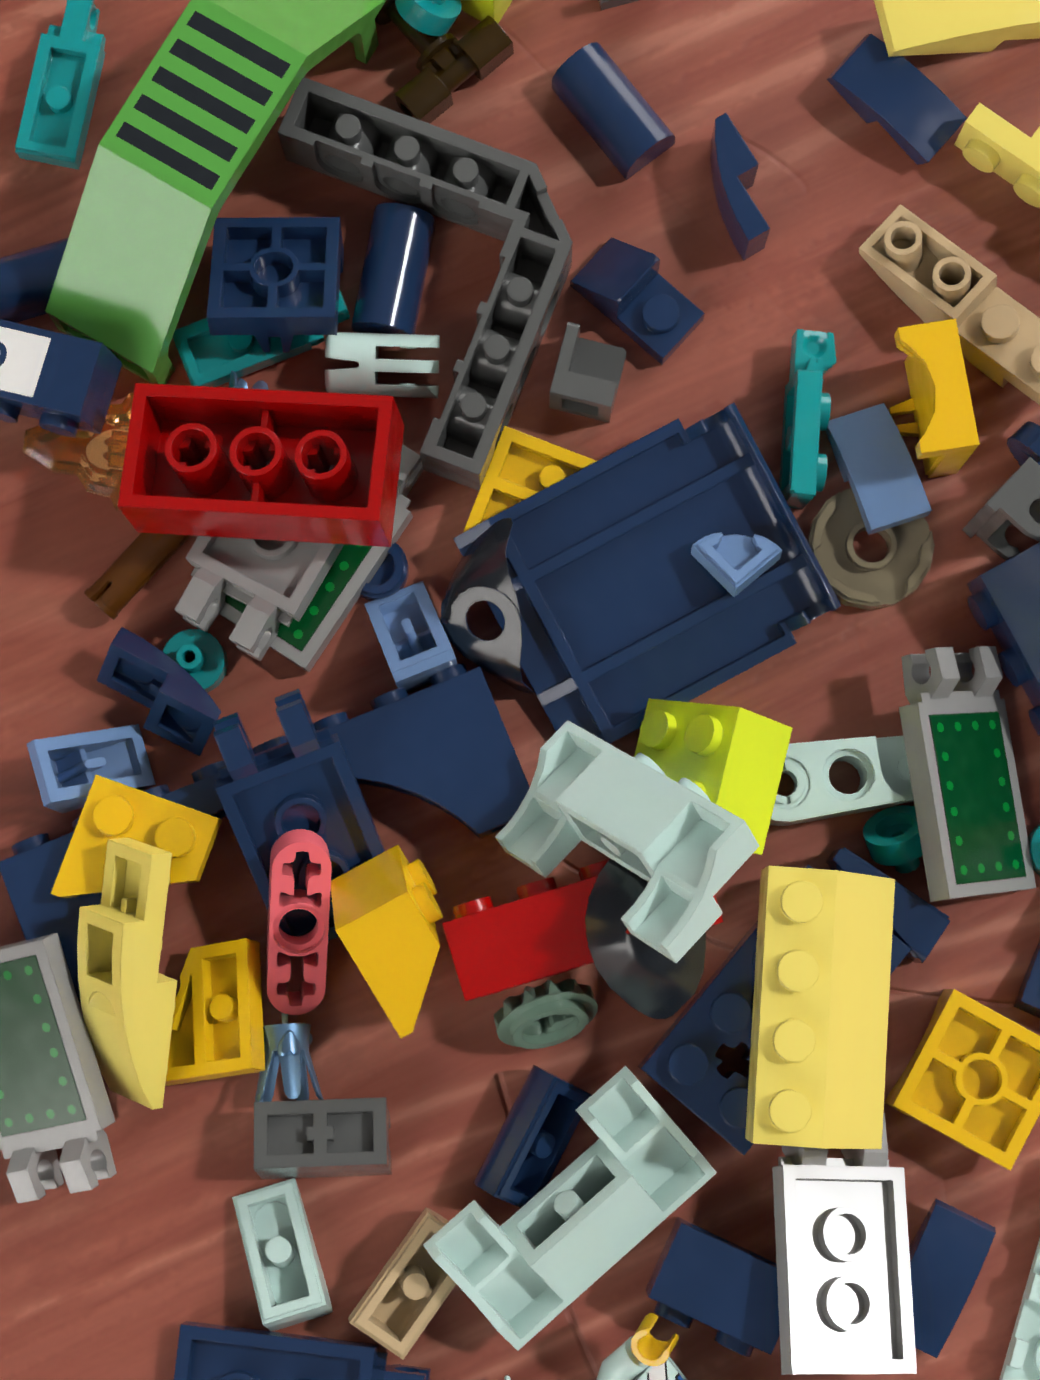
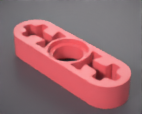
[265,829,332,1015]

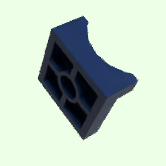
[207,217,344,353]

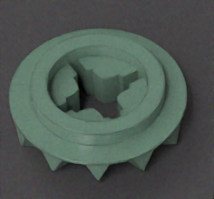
[493,979,598,1049]

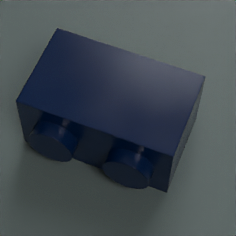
[646,1217,780,1357]

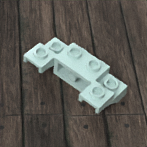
[495,720,759,963]
[423,1066,717,1351]

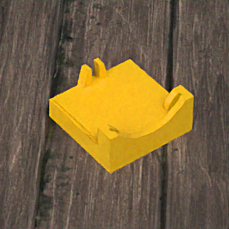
[888,319,980,478]
[884,989,1040,1171]

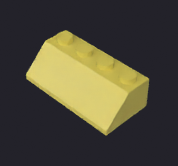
[745,865,895,1149]

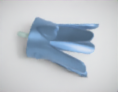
[255,1012,323,1102]

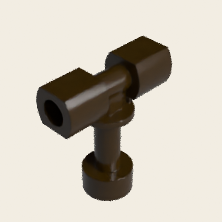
[375,0,514,124]

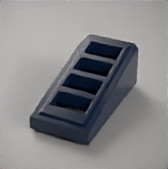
[826,847,950,963]

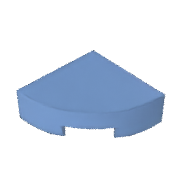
[691,532,782,597]

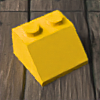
[331,845,443,1038]

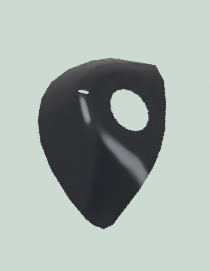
[441,518,534,694]
[585,858,706,1019]

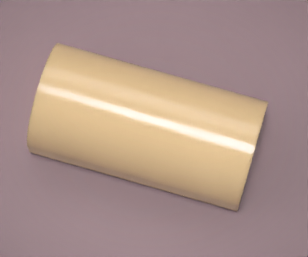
[348,1207,456,1360]

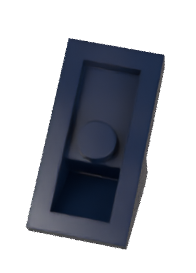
[570,237,705,365]

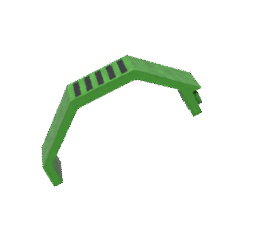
[45,0,386,384]

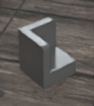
[549,322,626,423]

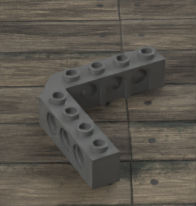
[278,77,573,491]

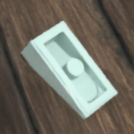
[232,1178,333,1331]

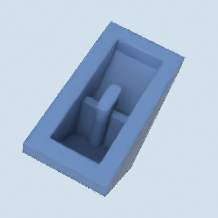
[364,581,458,692]
[27,724,155,814]

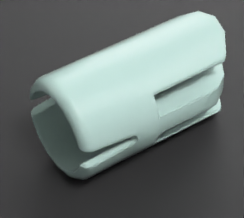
[325,332,440,398]

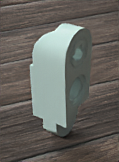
[770,736,914,826]

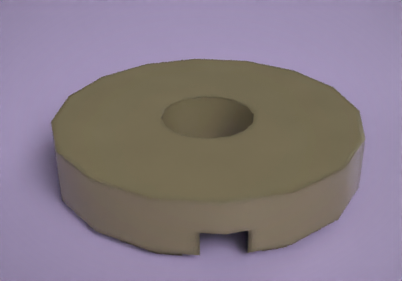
[807,488,935,610]

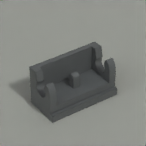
[962,457,1040,560]
[254,1097,392,1179]

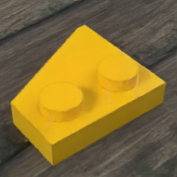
[51,775,222,898]
[165,938,265,1086]

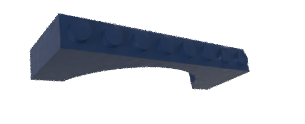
[0,664,530,1003]

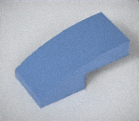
[826,403,932,535]

